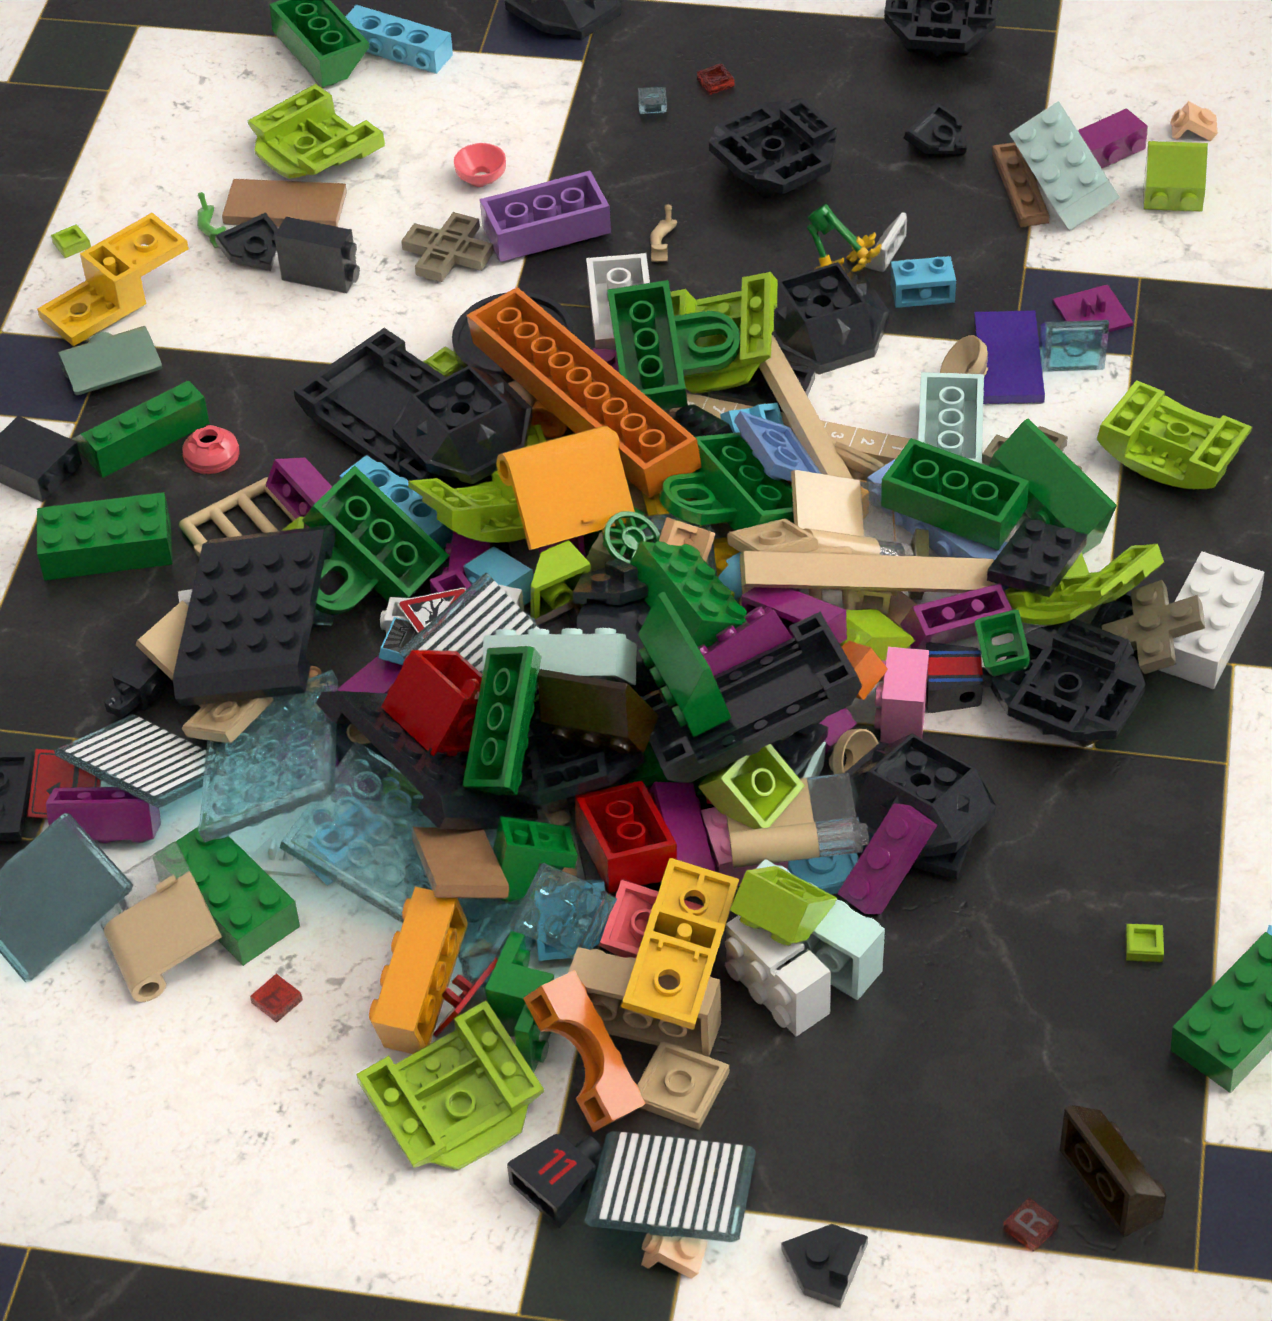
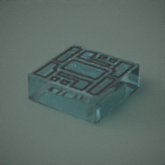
[638,87,667,114]

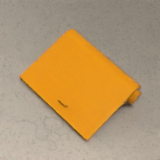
[497,426,635,550]

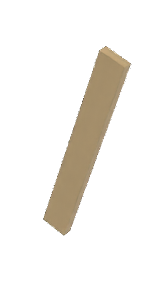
[759,335,853,479]
[740,551,996,593]

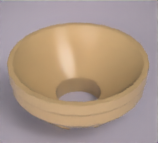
[940,335,988,376]
[835,441,885,484]
[829,729,879,784]

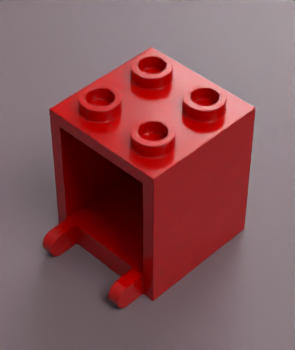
[381,650,482,756]

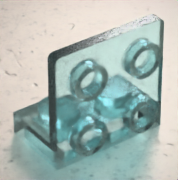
[510,863,617,959]

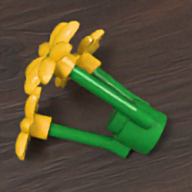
[806,203,882,272]

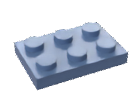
[734,411,822,482]

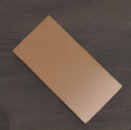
[222,179,347,227]
[412,827,509,898]

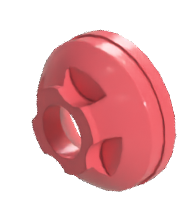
[454,143,506,187]
[183,425,240,474]

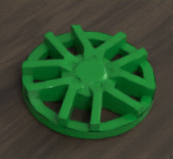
[602,511,660,564]

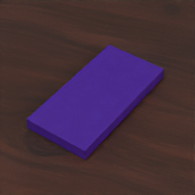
[974,311,1045,404]

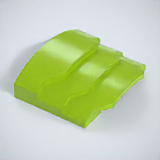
[248,84,385,179]
[670,272,778,393]
[1096,380,1252,489]
[408,472,526,543]
[1004,544,1164,625]
[356,1000,544,1170]

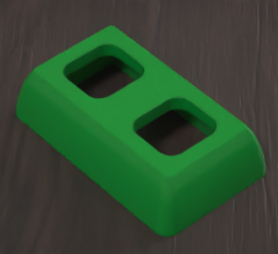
[975,609,1030,677]

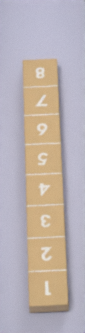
[669,392,910,464]

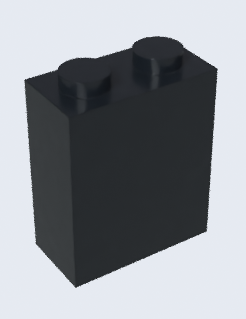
[274,217,360,294]
[0,416,82,502]

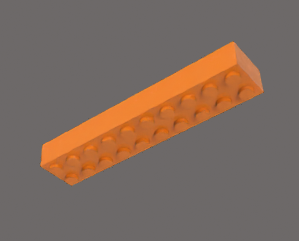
[467,287,702,498]

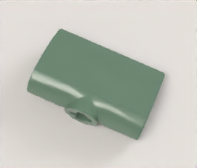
[58,325,162,395]

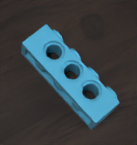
[346,5,453,74]
[339,455,453,549]

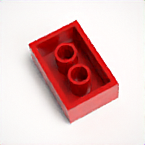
[575,781,677,893]

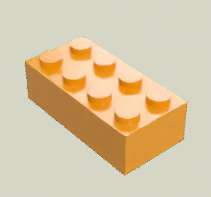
[369,886,468,1054]

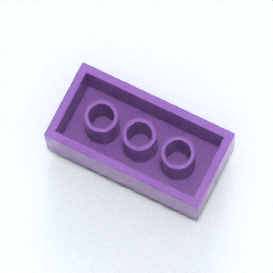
[479,171,611,262]

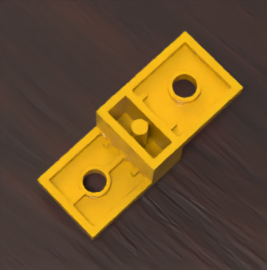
[37,213,189,347]
[621,858,739,1030]

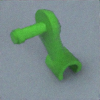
[197,192,226,248]

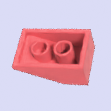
[599,880,703,958]

